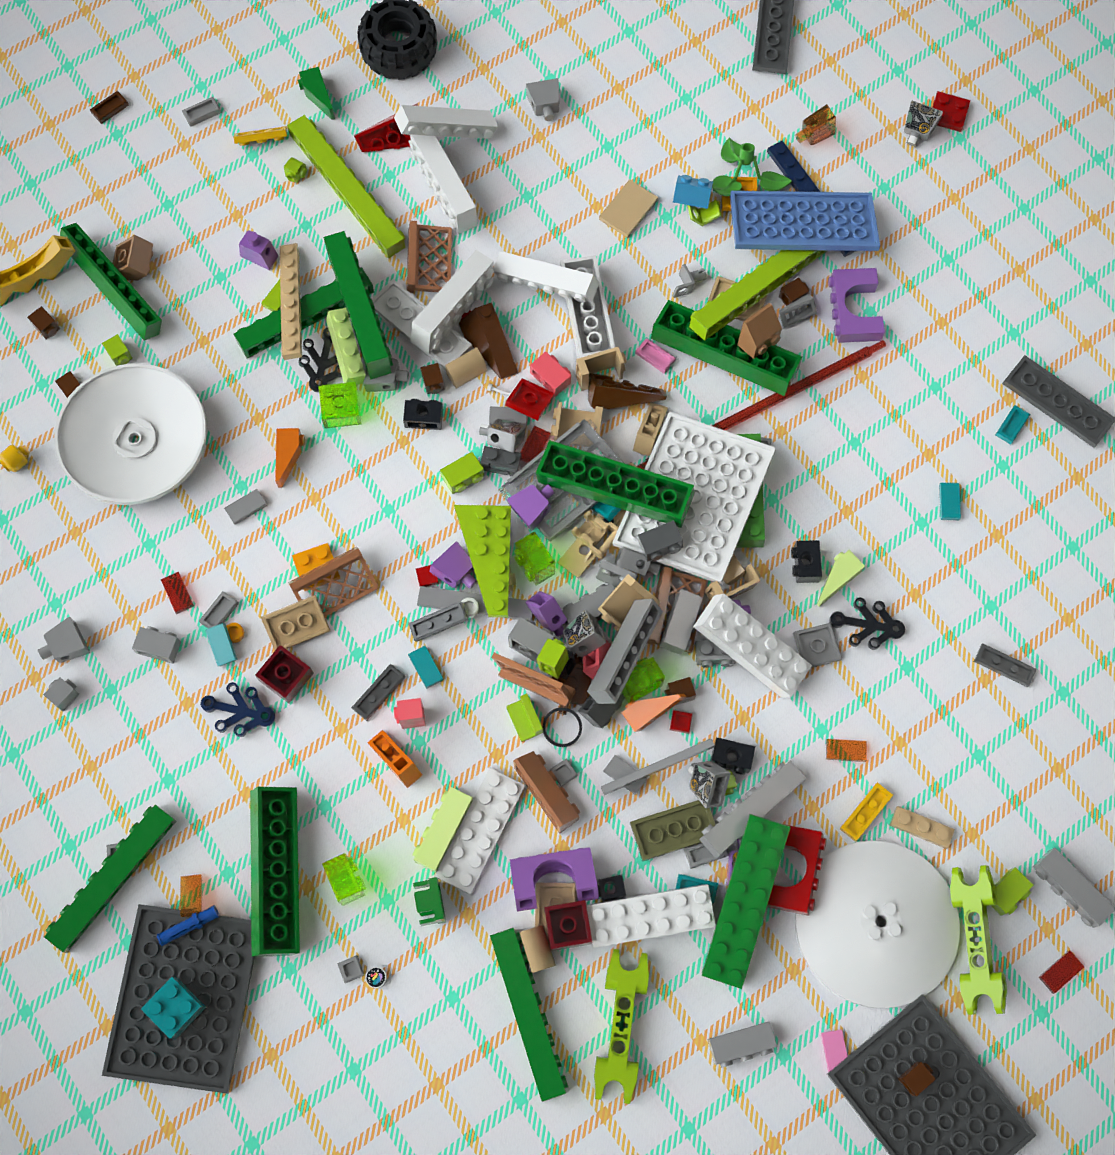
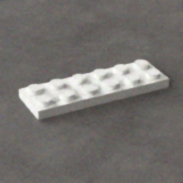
[372,279,472,371]
[434,768,525,895]

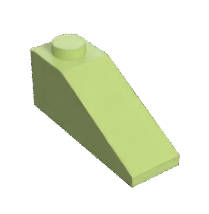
[817,550,865,607]

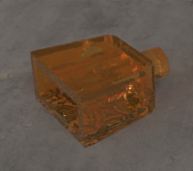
[795,104,836,145]

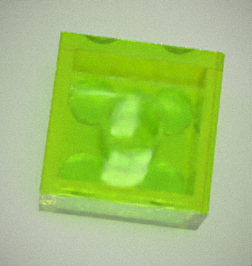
[319,382,362,429]
[514,531,555,586]
[621,657,665,703]
[322,853,367,906]

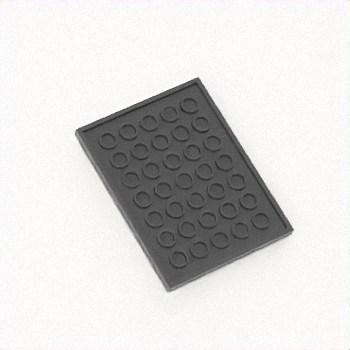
[102,904,255,1094]
[826,994,1036,1155]

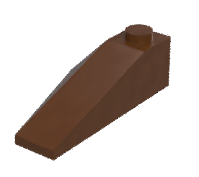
[458,302,518,380]
[588,373,667,409]

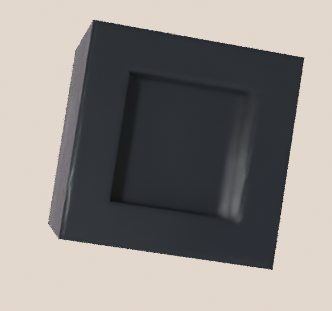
[597,875,626,902]

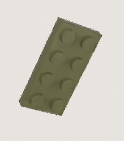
[630,800,716,862]

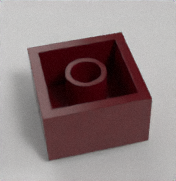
[255,645,314,703]
[544,900,592,951]

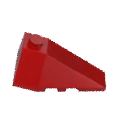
[354,103,418,152]

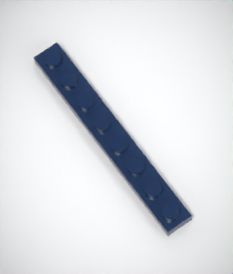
[767,141,855,257]

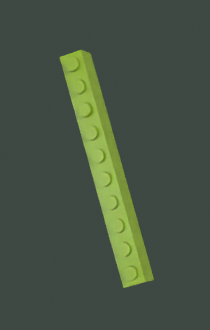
[287,114,406,258]
[689,250,828,340]

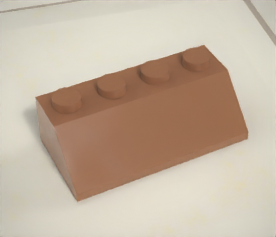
[513,751,580,834]

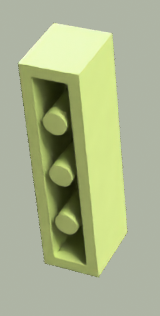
[326,308,366,387]
[413,787,473,873]

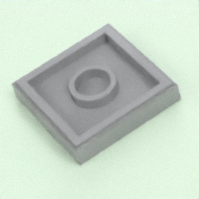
[793,623,842,668]

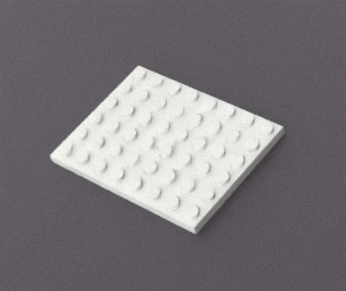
[612,412,776,584]

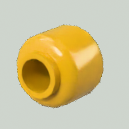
[0,445,28,472]

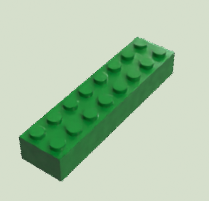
[323,231,393,380]
[651,300,802,396]
[536,440,694,528]
[250,786,300,957]
[702,813,790,989]

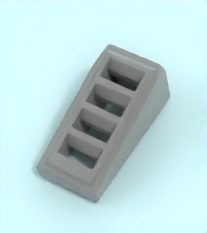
[779,293,817,327]

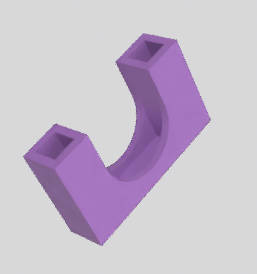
[828,268,885,343]
[510,847,599,912]

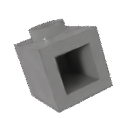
[43,677,79,711]

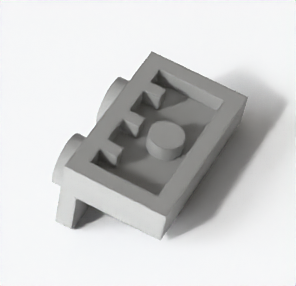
[596,559,638,587]
[695,640,736,668]

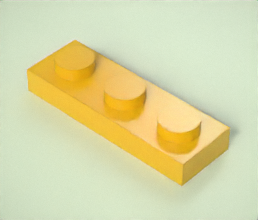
[233,126,287,146]
[840,782,893,842]

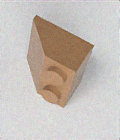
[112,235,153,281]
[738,303,782,359]

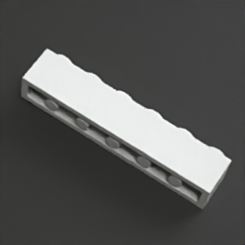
[394,105,498,139]
[493,251,600,302]

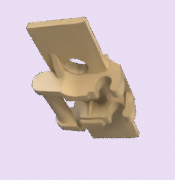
[557,509,626,578]

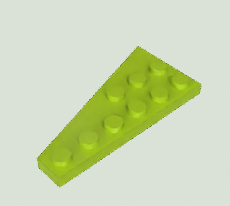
[454,505,511,618]

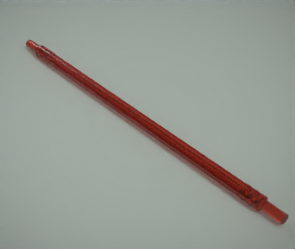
[637,340,886,469]

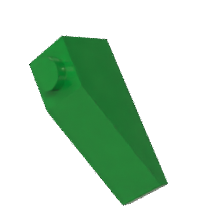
[298,66,335,120]

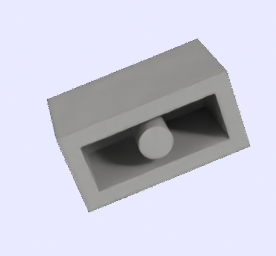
[132,626,181,664]

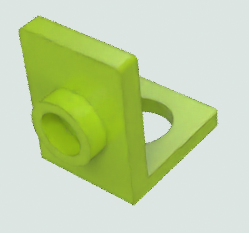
[687,200,722,226]

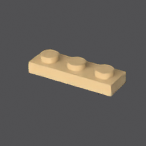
[889,806,955,849]

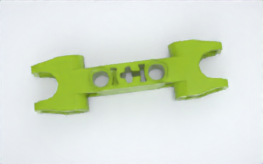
[950,865,1007,1015]
[594,949,649,1104]

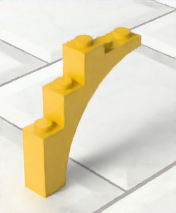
[0,235,75,306]

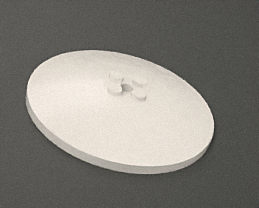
[54,363,207,505]
[795,840,960,1008]

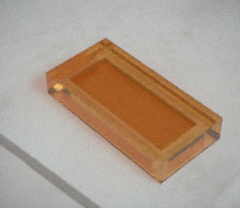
[826,739,867,762]
[180,874,202,917]

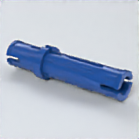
[157,905,220,946]

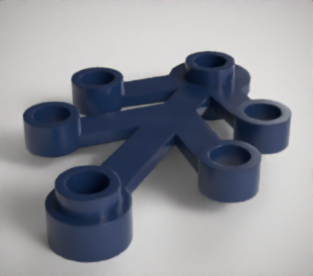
[200,682,275,737]

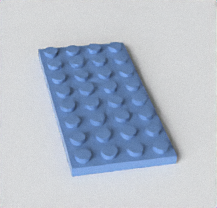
[730,191,880,251]

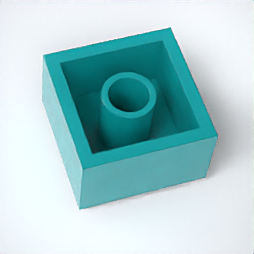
[141,977,206,1040]

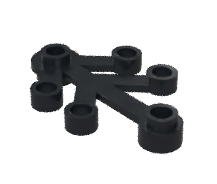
[298,327,342,392]
[829,597,905,650]

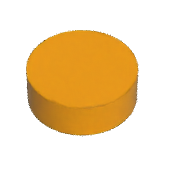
[226,623,244,643]

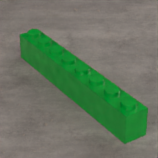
[60,223,162,341]
[233,267,374,359]
[44,805,177,953]
[490,928,569,1102]

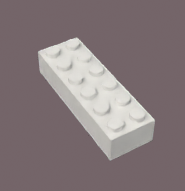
[409,135,477,234]
[411,250,494,354]
[560,255,615,358]
[693,594,812,698]
[586,884,716,948]

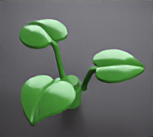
[712,137,792,196]

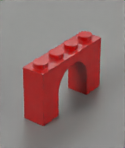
[767,824,826,916]

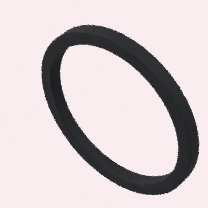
[542,707,582,747]

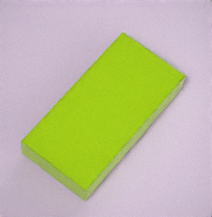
[261,279,281,312]

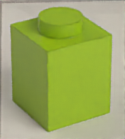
[102,334,133,366]

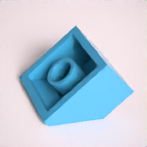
[673,175,713,209]

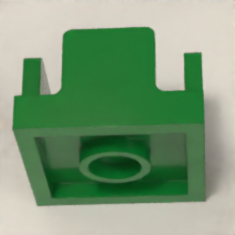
[413,877,446,926]

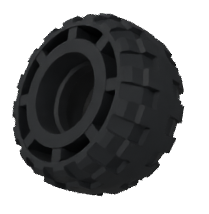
[357,0,437,80]

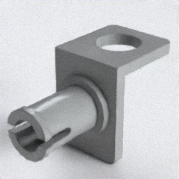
[672,264,707,298]

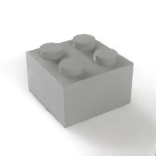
[508,617,554,664]

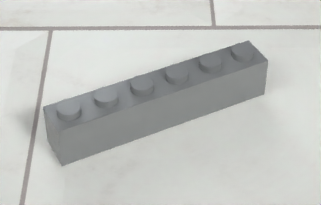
[587,599,663,704]
[699,760,807,858]

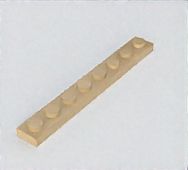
[280,243,302,360]

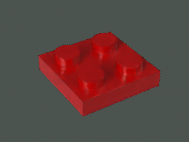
[932,91,971,132]
[505,378,555,421]

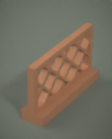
[407,220,452,293]
[288,546,379,616]
[646,566,707,653]
[491,652,576,708]

